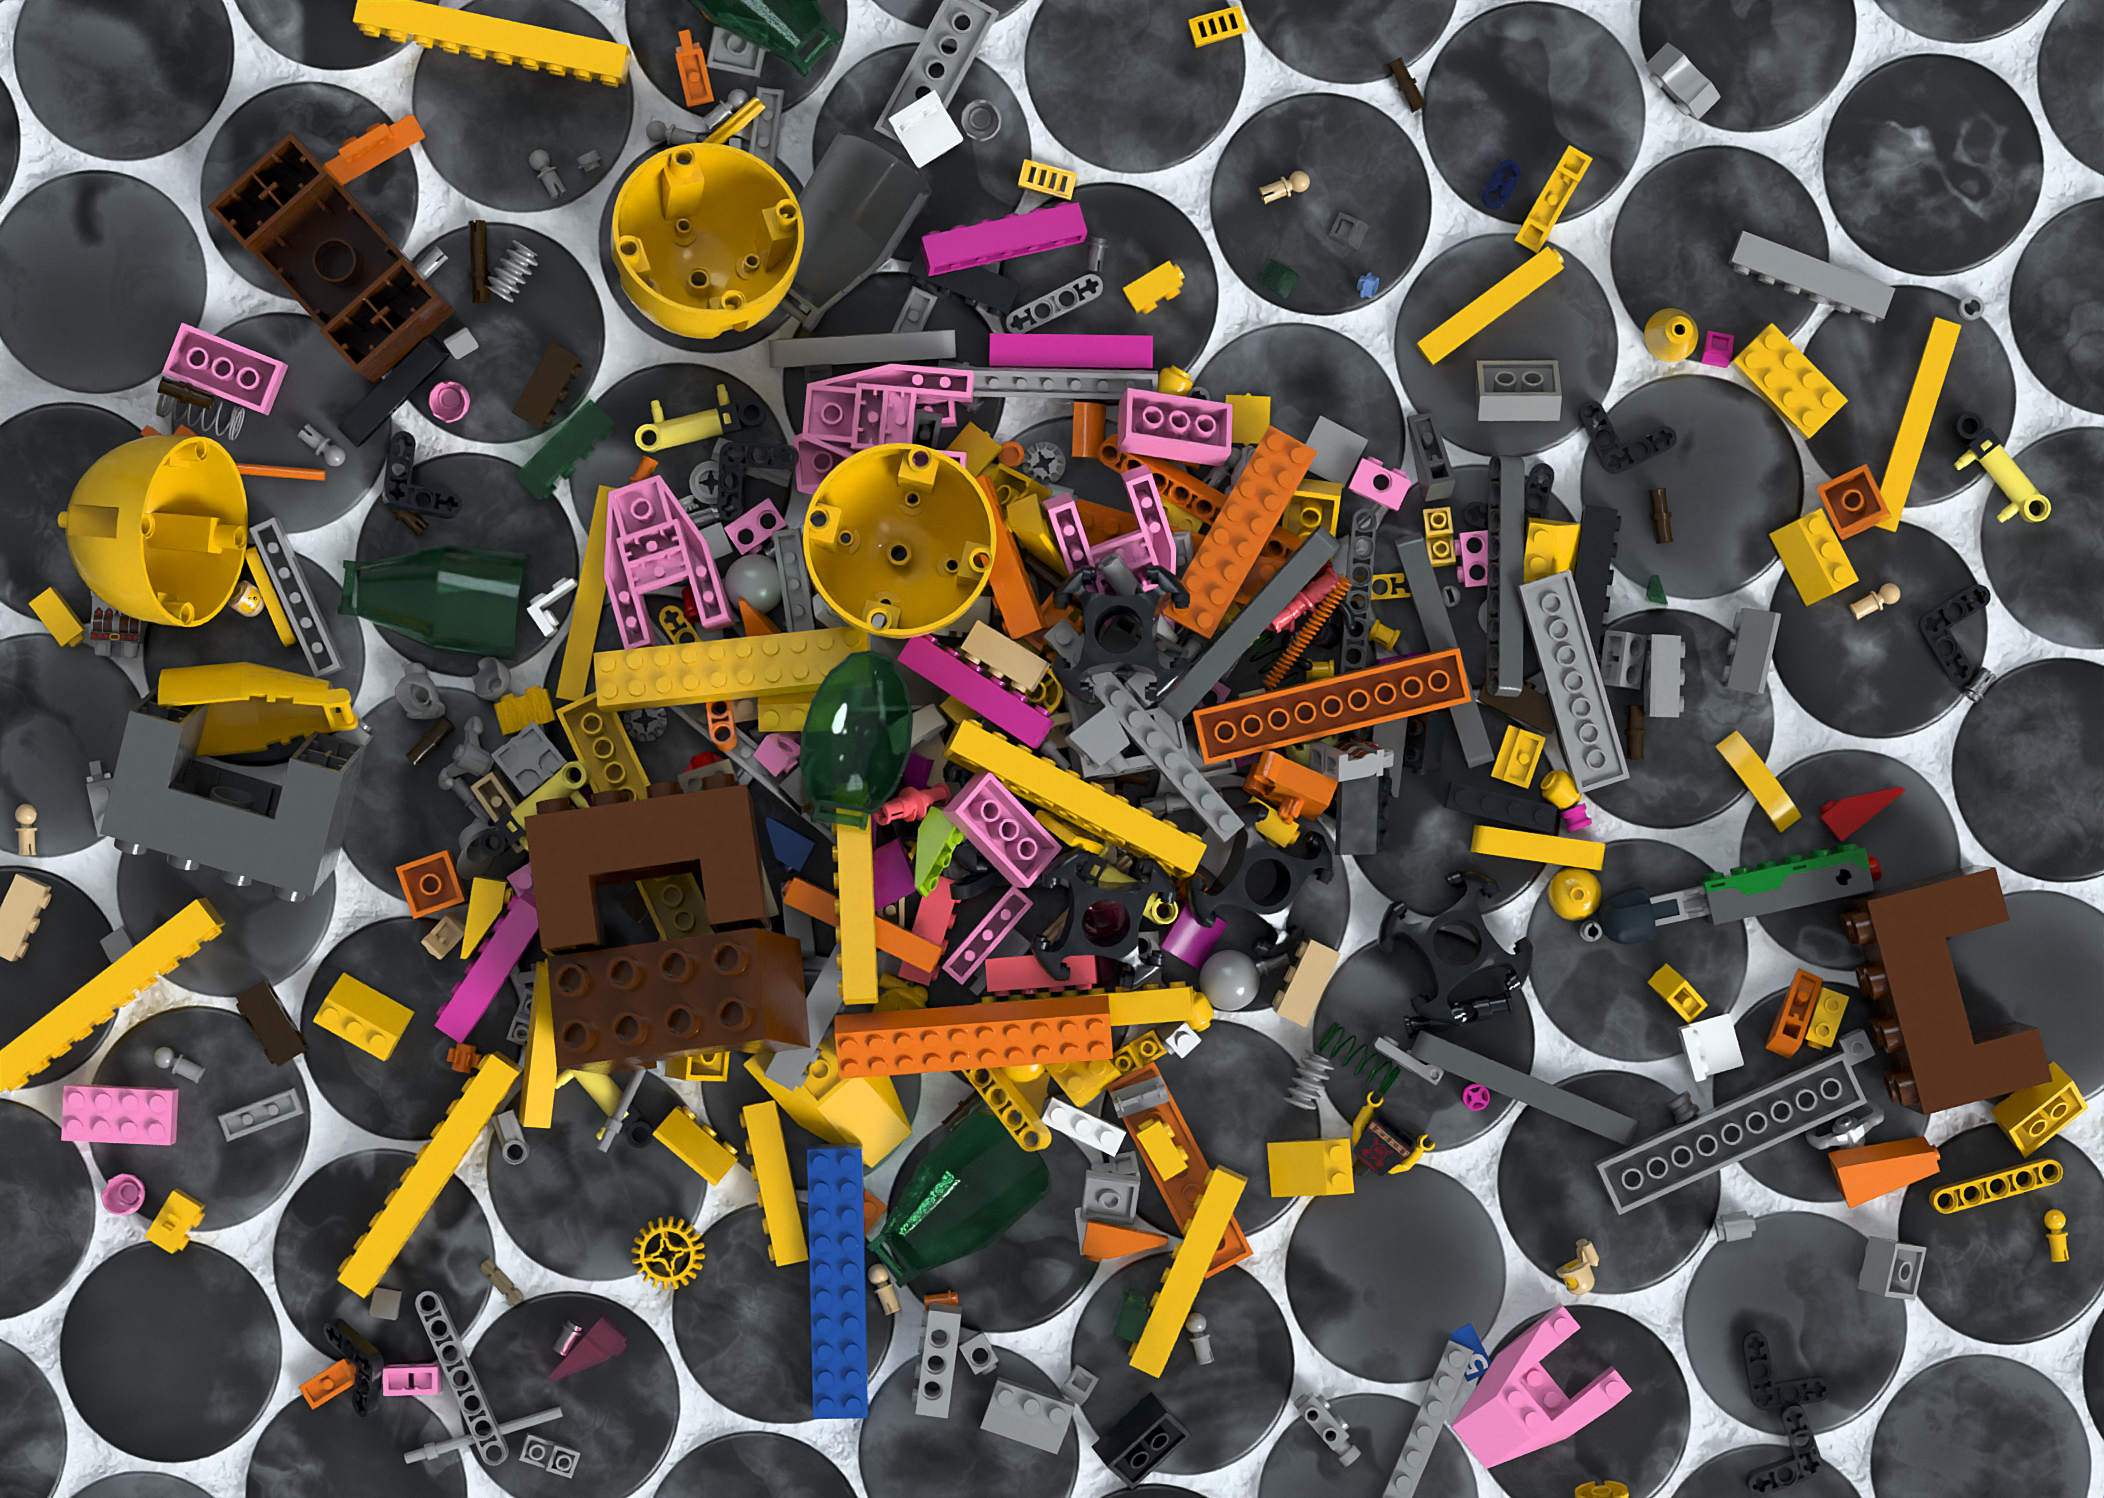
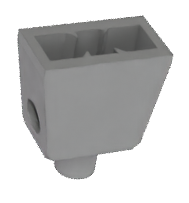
[1064,705,1130,775]

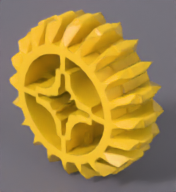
[631,1216,705,1290]

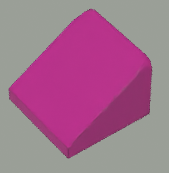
[1701,330,1734,368]

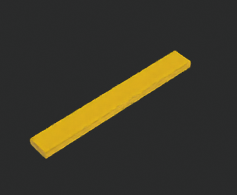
[1875,317,1961,532]
[556,485,617,701]

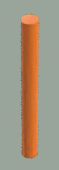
[235,463,326,481]

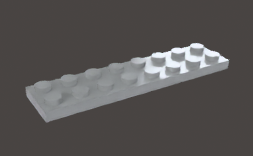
[1517,569,1630,794]

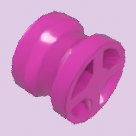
[1560,803,1592,833]
[1461,1082,1490,1111]

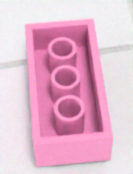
[162,323,288,416]
[1117,388,1232,467]
[942,772,1062,888]
[61,1084,178,1145]

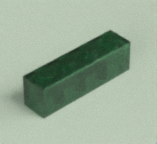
[514,399,616,500]
[1111,1289,1150,1343]

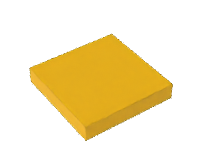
[1034,810,1104,855]

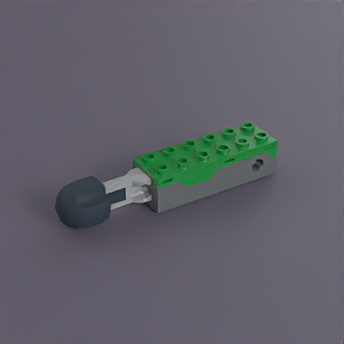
[1599,842,1882,944]

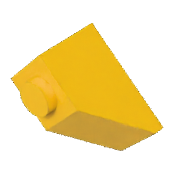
[1647,963,1708,1024]

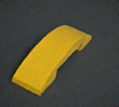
[1514,145,1593,254]
[1715,730,1802,833]

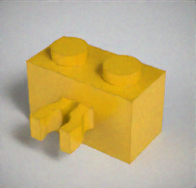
[144,1188,205,1254]

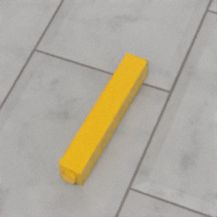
[1415,246,1564,367]
[518,958,557,1128]

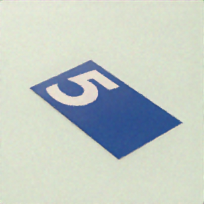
[1450,1323,1491,1382]

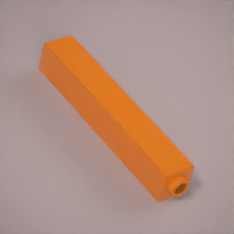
[782,877,945,973]

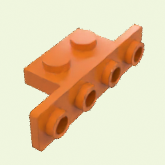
[325,114,426,185]

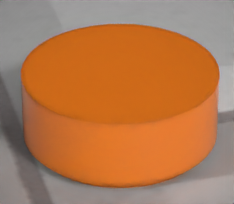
[997,441,1024,469]

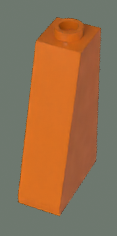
[1828,1136,1941,1209]

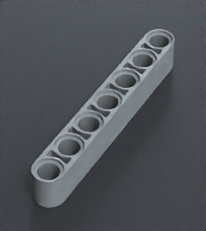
[768,330,956,368]
[415,1290,509,1466]

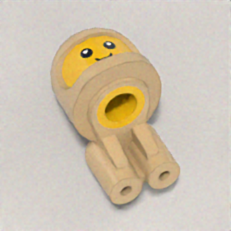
[227,580,265,617]
[1556,1238,1599,1295]

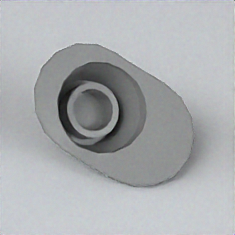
[456,818,501,880]

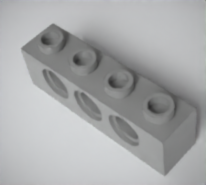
[911,1302,962,1418]

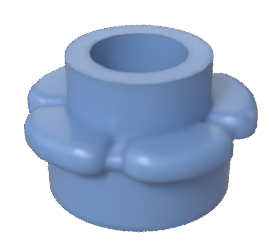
[1357,272,1379,298]

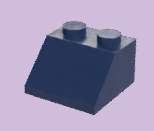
[765,816,818,874]

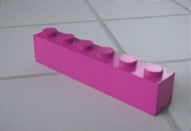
[919,202,1087,277]
[989,333,1153,371]
[897,634,1055,749]
[434,891,539,1044]

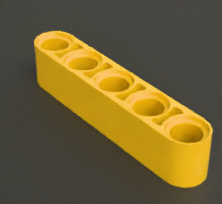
[1470,825,1605,870]
[962,1067,1052,1152]
[1929,1158,2063,1214]

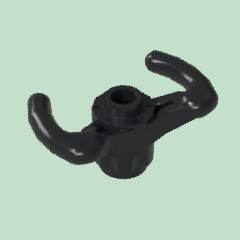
[1281,595,1356,671]

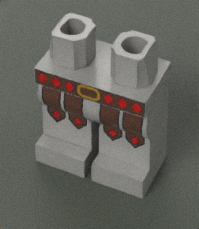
[90,590,145,658]
[1309,737,1394,782]

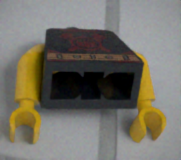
[1351,1091,1435,1177]

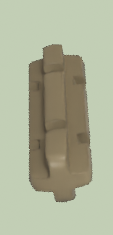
[479,1258,523,1305]

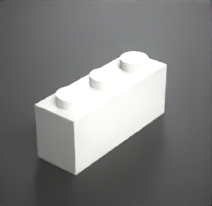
[1041,1095,1126,1157]

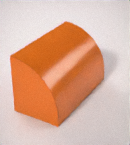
[1072,402,1106,459]

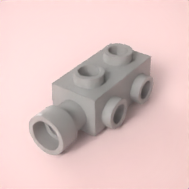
[1293,1392,1361,1467]

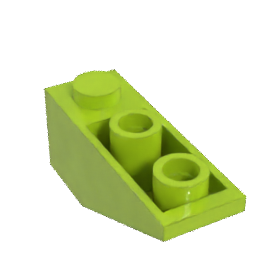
[914,806,964,898]

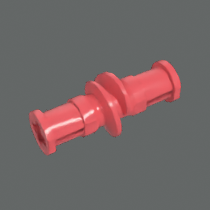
[1269,567,1341,634]
[873,782,952,826]

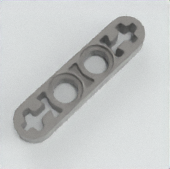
[1006,274,1103,334]

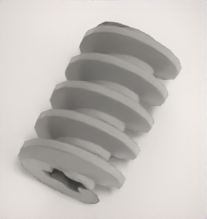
[486,240,538,302]
[1283,1049,1334,1110]

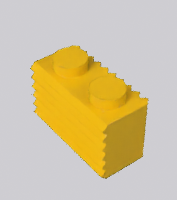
[494,685,557,736]

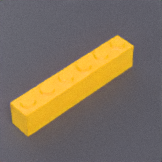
[739,1099,809,1267]

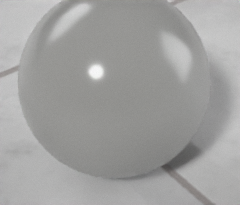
[724,554,782,614]
[1199,950,1260,1011]

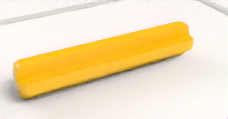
[702,97,765,145]

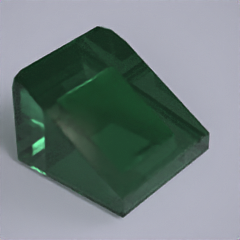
[1258,259,1299,299]
[1645,575,1668,606]

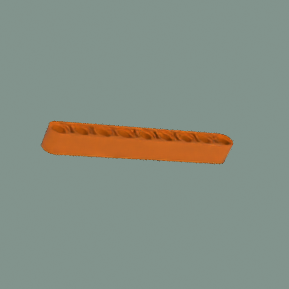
[1097,434,1304,560]

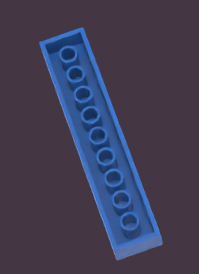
[807,1143,869,1419]

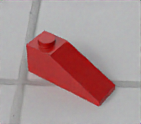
[1817,786,1905,842]

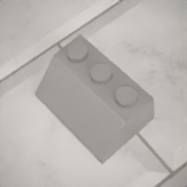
[1476,360,1562,421]
[1721,608,1781,695]
[1643,634,1685,718]
[980,1376,1075,1454]

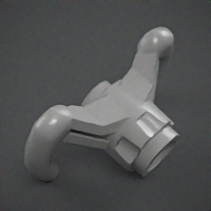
[438,716,494,790]
[1805,1099,1884,1150]

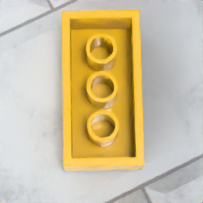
[1729,323,1848,441]

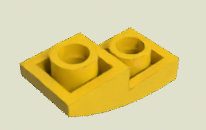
[1423,507,1456,567]
[1110,1027,1167,1078]

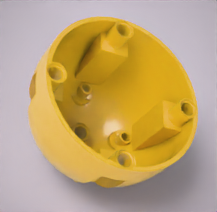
[611,143,804,339]
[58,435,248,627]
[803,443,997,639]

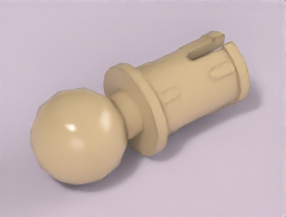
[1258,171,1310,204]
[1850,583,1901,620]
[15,804,37,856]
[868,1264,902,1316]

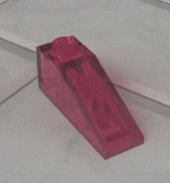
[1084,899,1125,987]
[548,1315,628,1382]

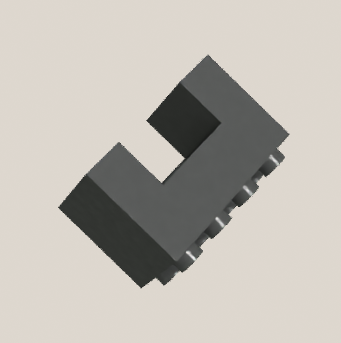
[100,684,367,902]

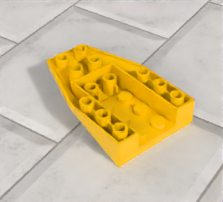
[743,1011,913,1168]

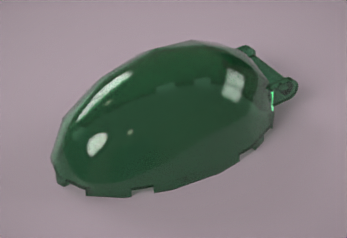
[799,650,913,831]

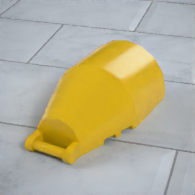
[158,661,359,757]

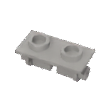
[1110,1075,1170,1118]

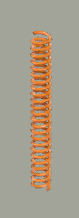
[1262,574,1352,690]

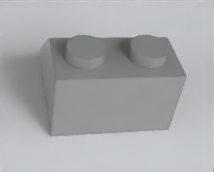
[1858,1236,1927,1300]

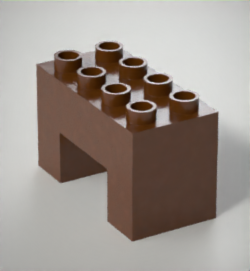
[207,132,456,383]
[524,774,771,957]
[1841,865,2053,1115]
[547,928,811,1075]

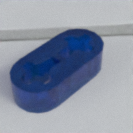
[1482,160,1521,210]

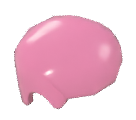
[428,380,470,423]
[101,1174,146,1216]

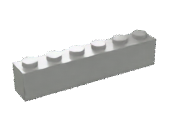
[1728,231,1896,323]
[249,517,345,678]
[764,943,847,1091]

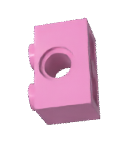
[1347,456,1412,512]

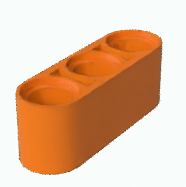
[706,700,738,752]

